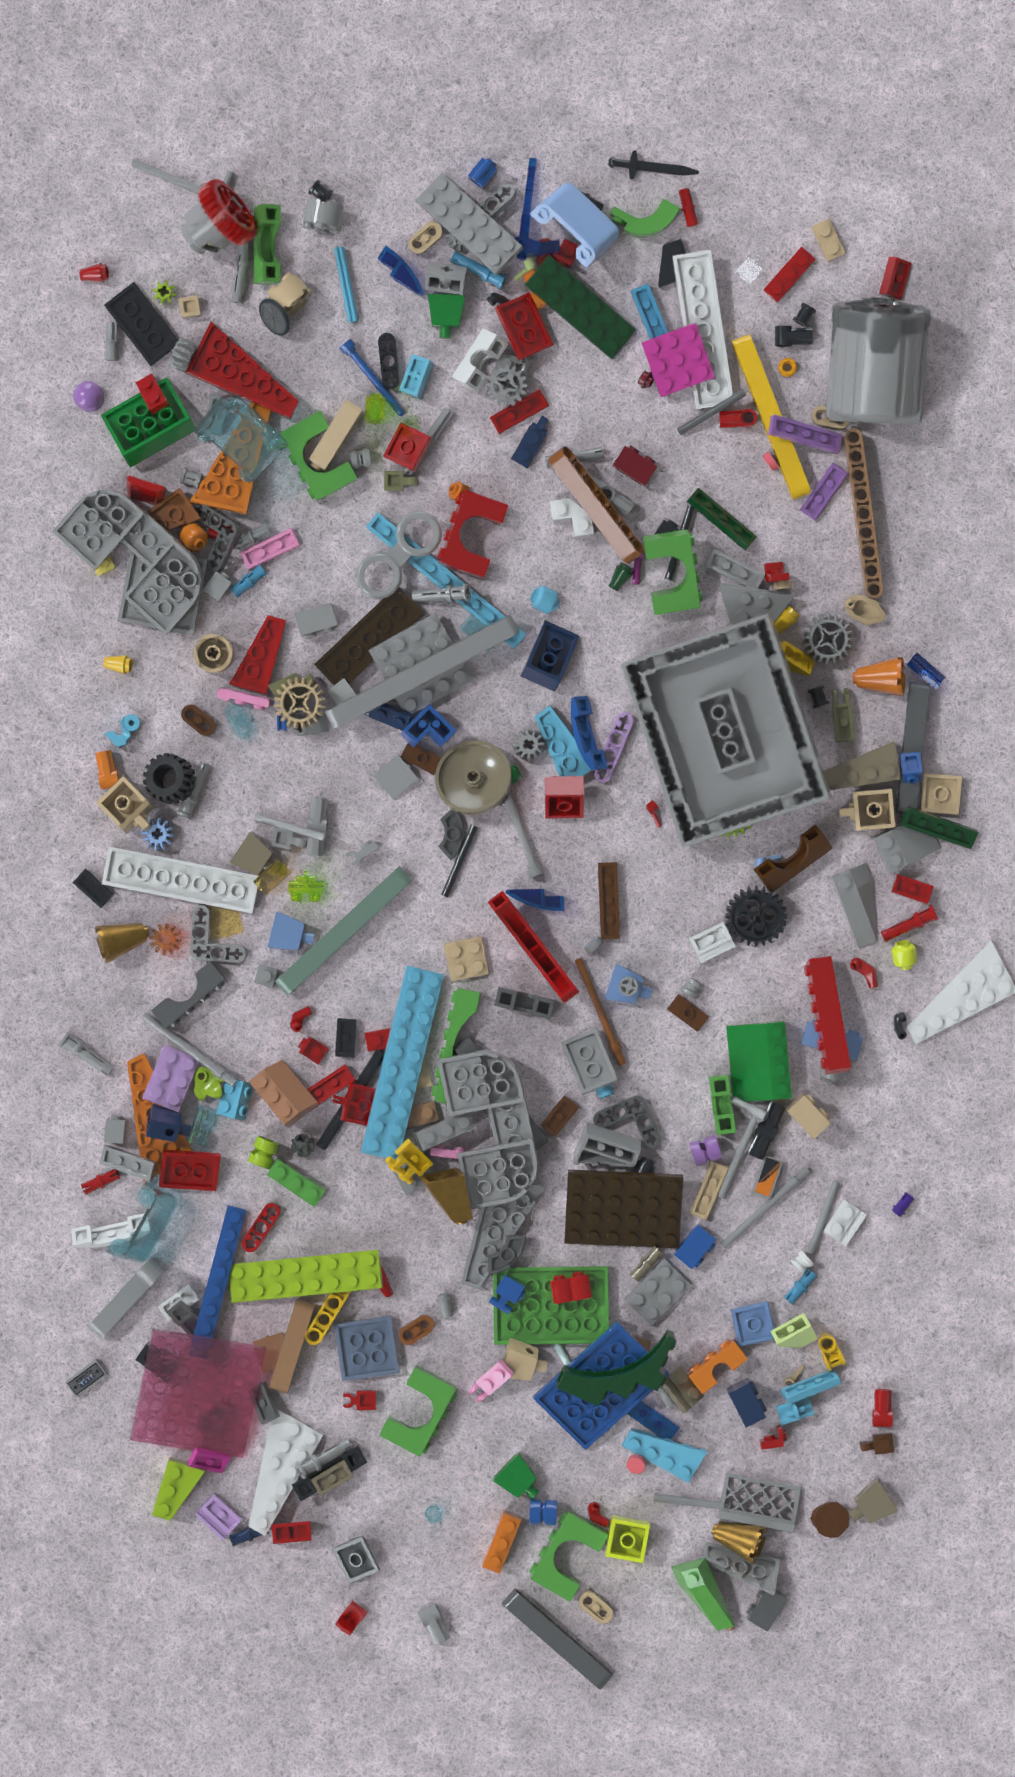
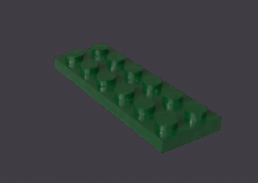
[524,255,636,360]

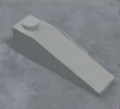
[830,863,877,948]

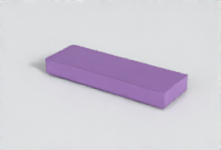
[800,463,849,521]

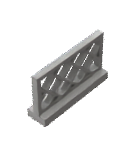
[717,1473,801,1533]

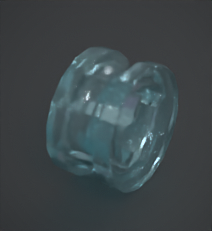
[425,1504,442,1523]

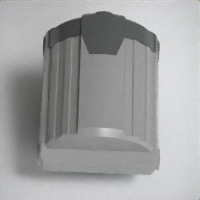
[825,297,930,425]

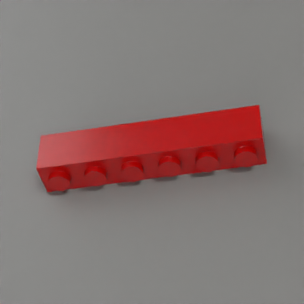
[804,956,851,1075]

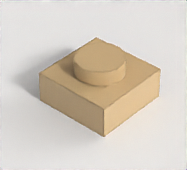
[178,295,201,318]

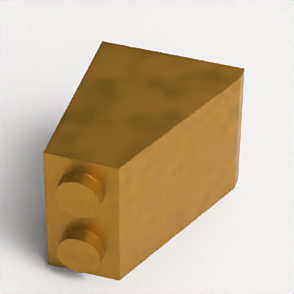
[420,1167,473,1225]

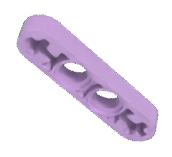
[594,712,633,783]

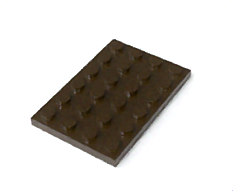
[564,1169,683,1249]

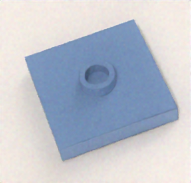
[730,1301,774,1347]

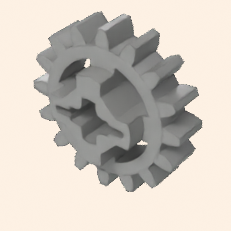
[486,364,527,407]

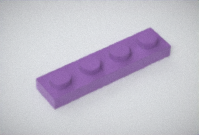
[768,414,842,454]

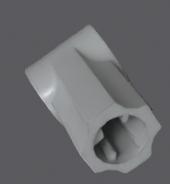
[418,1603,450,1645]

